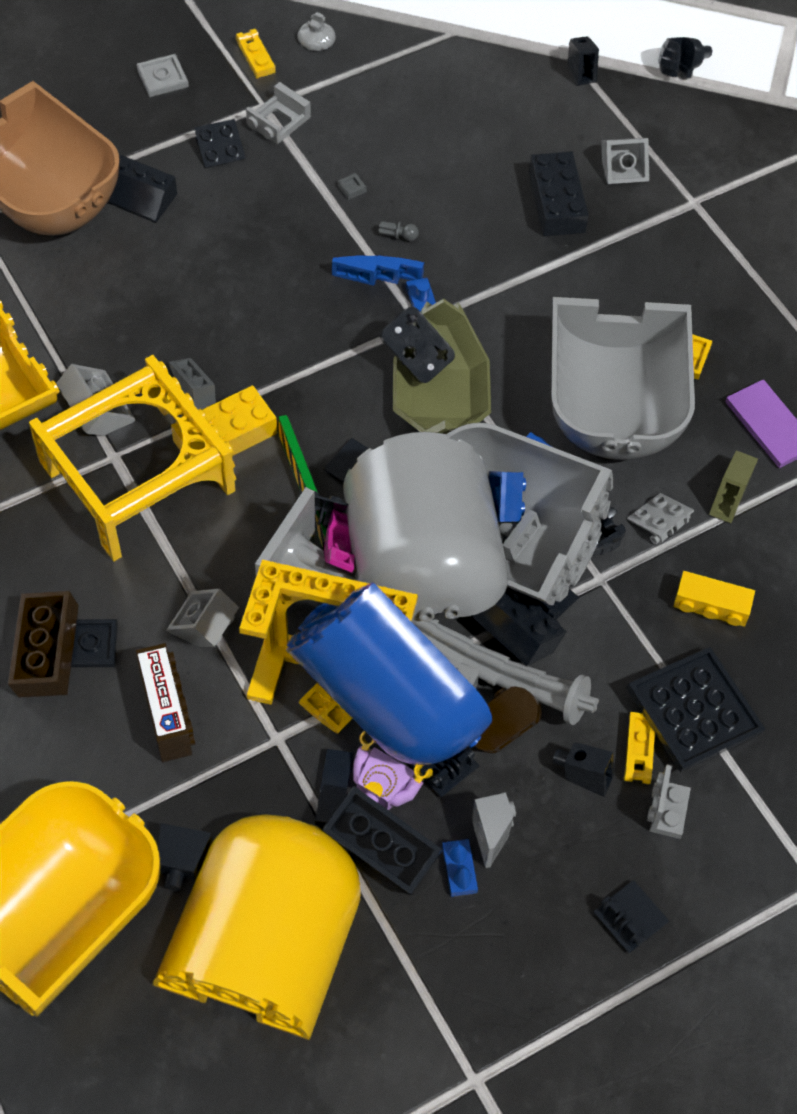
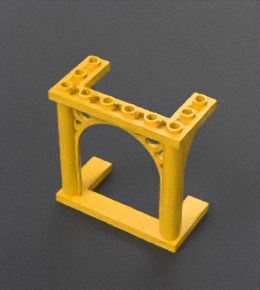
[29,355,236,562]
[240,559,418,705]

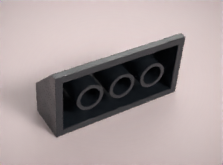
[107,154,177,223]

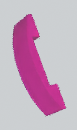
[324,509,354,572]

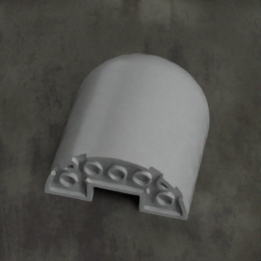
[551,297,695,460]
[447,423,613,605]
[343,432,508,622]

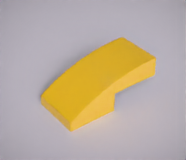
[298,683,352,734]

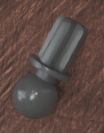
[379,221,419,241]

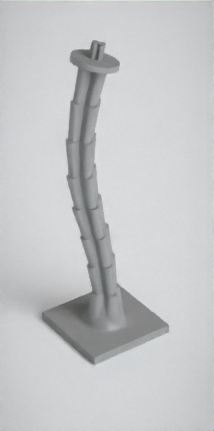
[255,487,599,725]

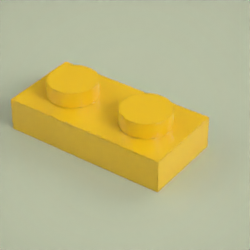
[692,334,712,380]

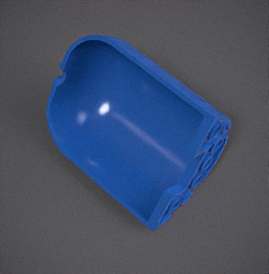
[286,582,492,765]

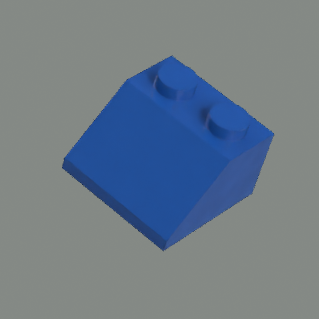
[488,471,526,522]

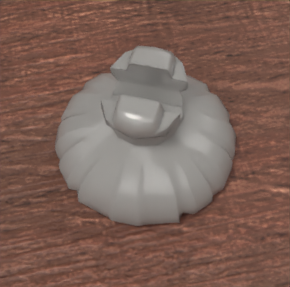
[298,13,336,51]

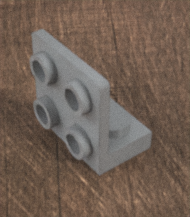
[647,764,691,839]

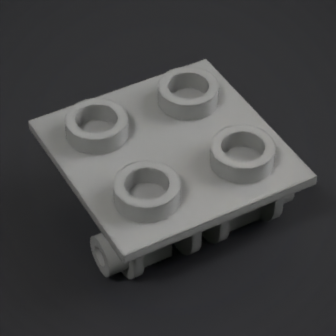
[627,493,694,544]

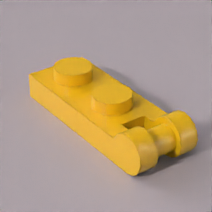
[236,29,276,78]
[624,712,655,784]

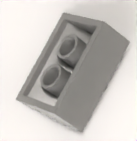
[56,364,136,436]

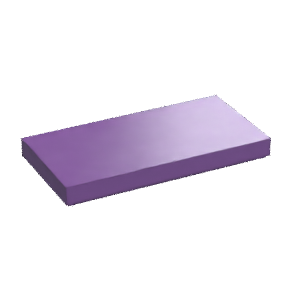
[725,379,797,468]

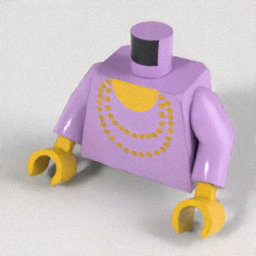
[353,731,433,810]

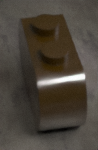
[474,686,541,753]

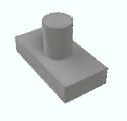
[499,509,541,562]

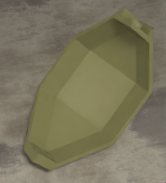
[393,299,491,435]

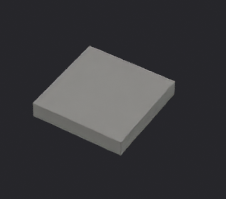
[136,54,189,97]

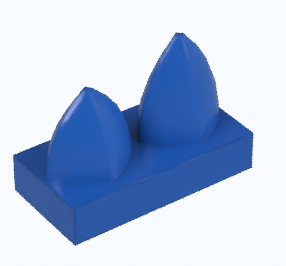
[442,839,478,897]

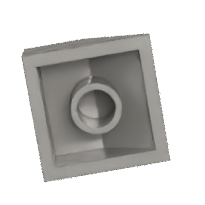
[601,138,649,184]
[167,589,239,647]
[471,793,516,868]

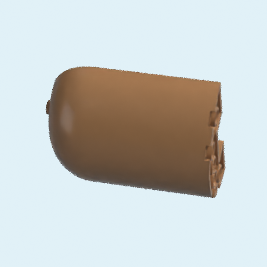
[0,81,119,236]

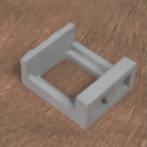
[246,82,311,144]

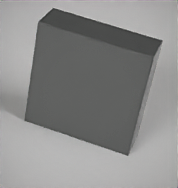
[337,173,367,200]

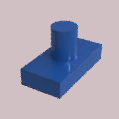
[406,278,436,312]

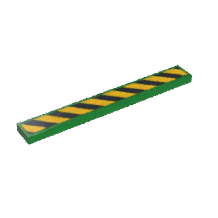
[277,415,328,551]

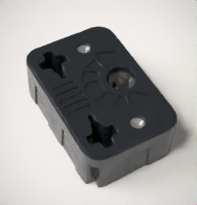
[380,307,455,383]

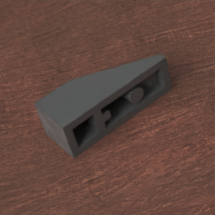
[169,358,216,410]

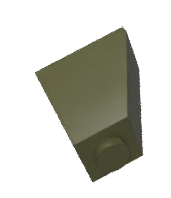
[709,450,758,523]

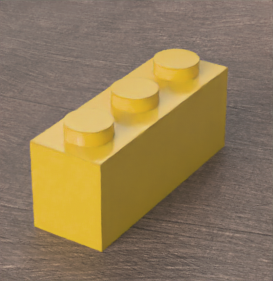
[673,571,755,627]

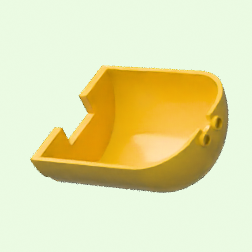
[0,781,160,1017]
[153,815,361,1040]

